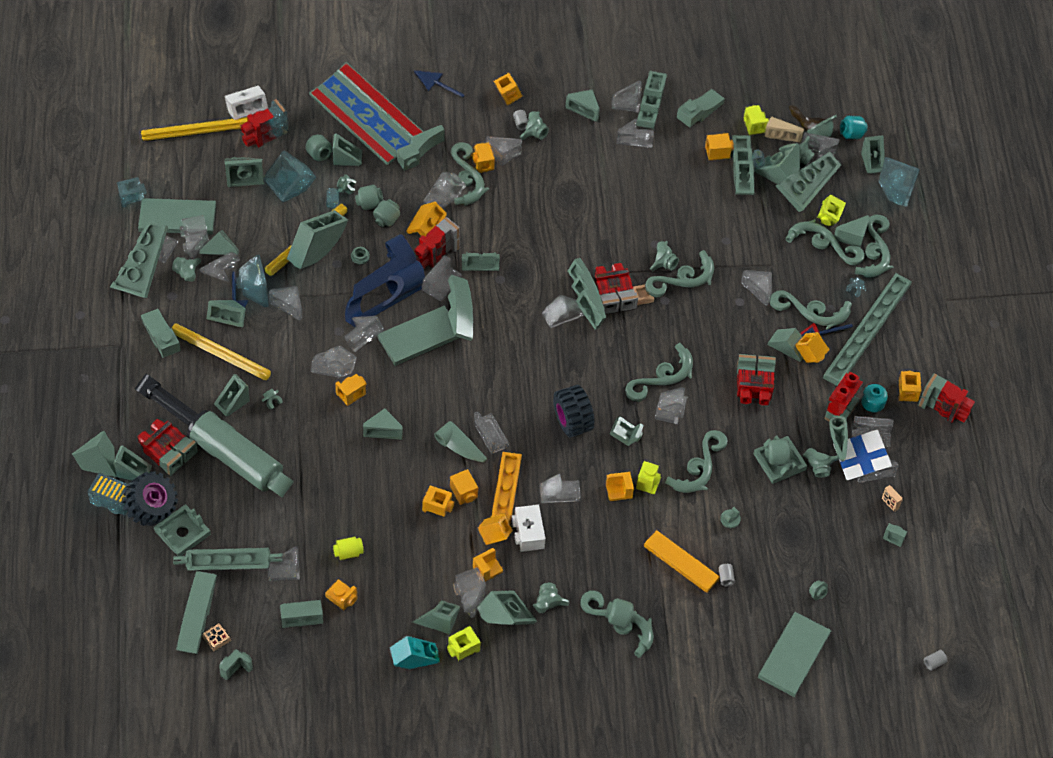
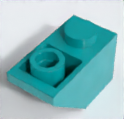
[390,636,440,669]

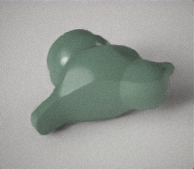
[520,111,549,140]
[799,136,815,165]
[650,241,679,272]
[172,257,201,282]
[803,448,840,478]
[533,583,569,613]

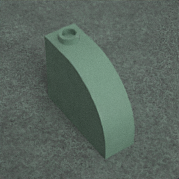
[287,210,348,269]

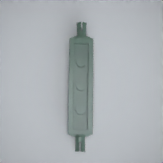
[173,548,283,570]

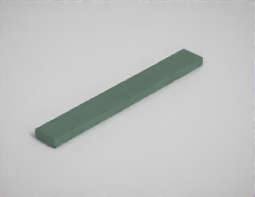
[823,273,912,386]

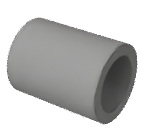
[513,110,528,130]
[718,564,735,586]
[924,650,948,671]

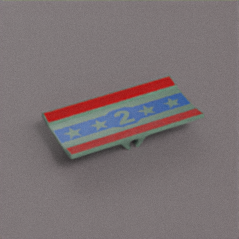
[309,62,424,165]

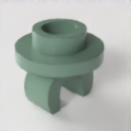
[337,175,356,194]
[262,388,283,410]
[721,507,741,528]

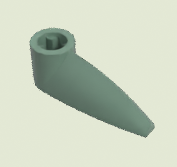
[829,416,848,462]
[434,421,487,462]

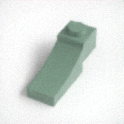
[677,89,725,127]
[397,125,445,171]
[141,309,180,358]

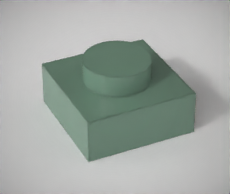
[883,523,907,547]

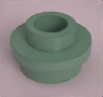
[351,247,370,265]
[809,580,828,600]

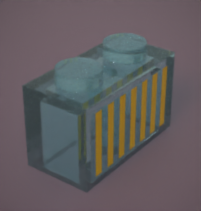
[87,473,128,516]

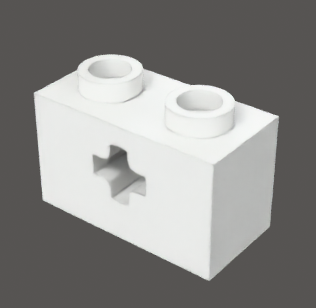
[225,86,268,120]
[512,505,545,552]

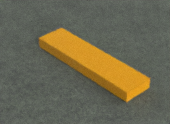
[491,452,522,524]
[644,530,720,593]

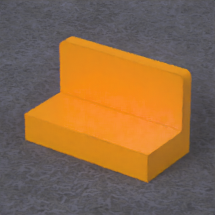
[406,201,447,237]

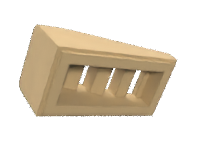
[765,117,804,143]

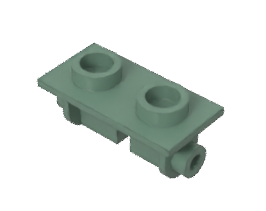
[462,252,499,271]

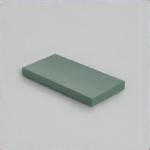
[138,198,216,234]
[377,306,460,366]
[758,612,831,697]

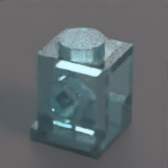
[117,177,146,207]

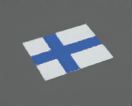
[833,430,892,480]

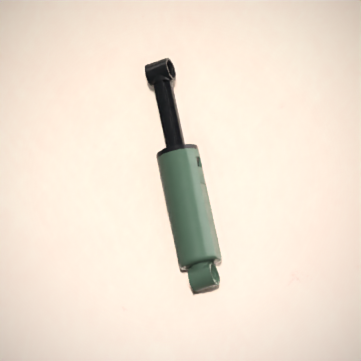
[134,373,294,498]

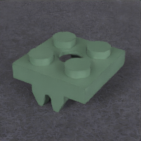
[753,436,807,484]
[154,504,211,556]

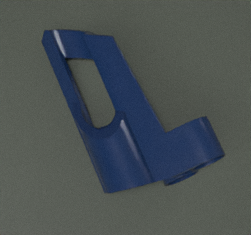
[345,234,425,327]

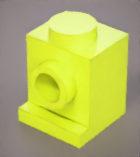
[744,105,769,135]
[818,195,846,226]
[636,461,661,495]
[447,626,480,660]

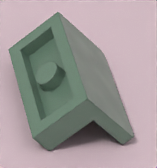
[280,600,323,628]

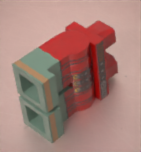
[737,354,776,406]
[825,372,863,422]
[918,373,975,423]
[138,419,198,476]

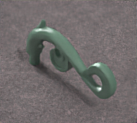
[451,142,489,206]
[855,215,893,277]
[785,219,864,265]
[645,250,714,297]
[770,290,852,330]
[625,343,693,402]
[665,430,728,493]
[580,591,654,657]

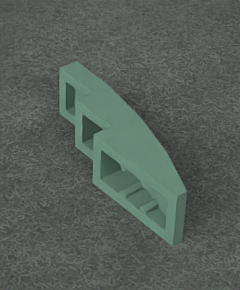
[636,71,667,129]
[732,135,754,195]
[567,258,606,330]
[448,274,473,341]
[176,571,217,654]

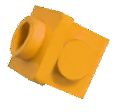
[325,579,357,610]

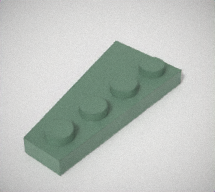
[776,152,841,212]
[110,220,168,298]

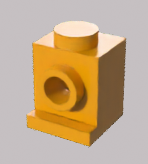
[494,73,523,105]
[472,142,495,173]
[899,371,921,402]
[335,374,367,406]
[422,485,454,517]

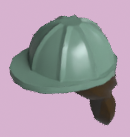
[789,105,837,141]

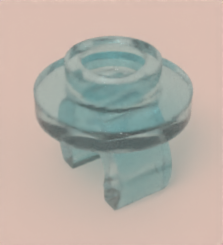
[846,277,866,297]

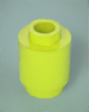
[333,537,364,560]

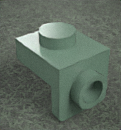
[610,416,644,446]
[220,649,253,680]

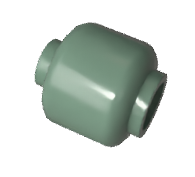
[306,134,332,161]
[355,185,383,210]
[373,199,400,227]
[764,439,793,465]
[605,598,637,628]

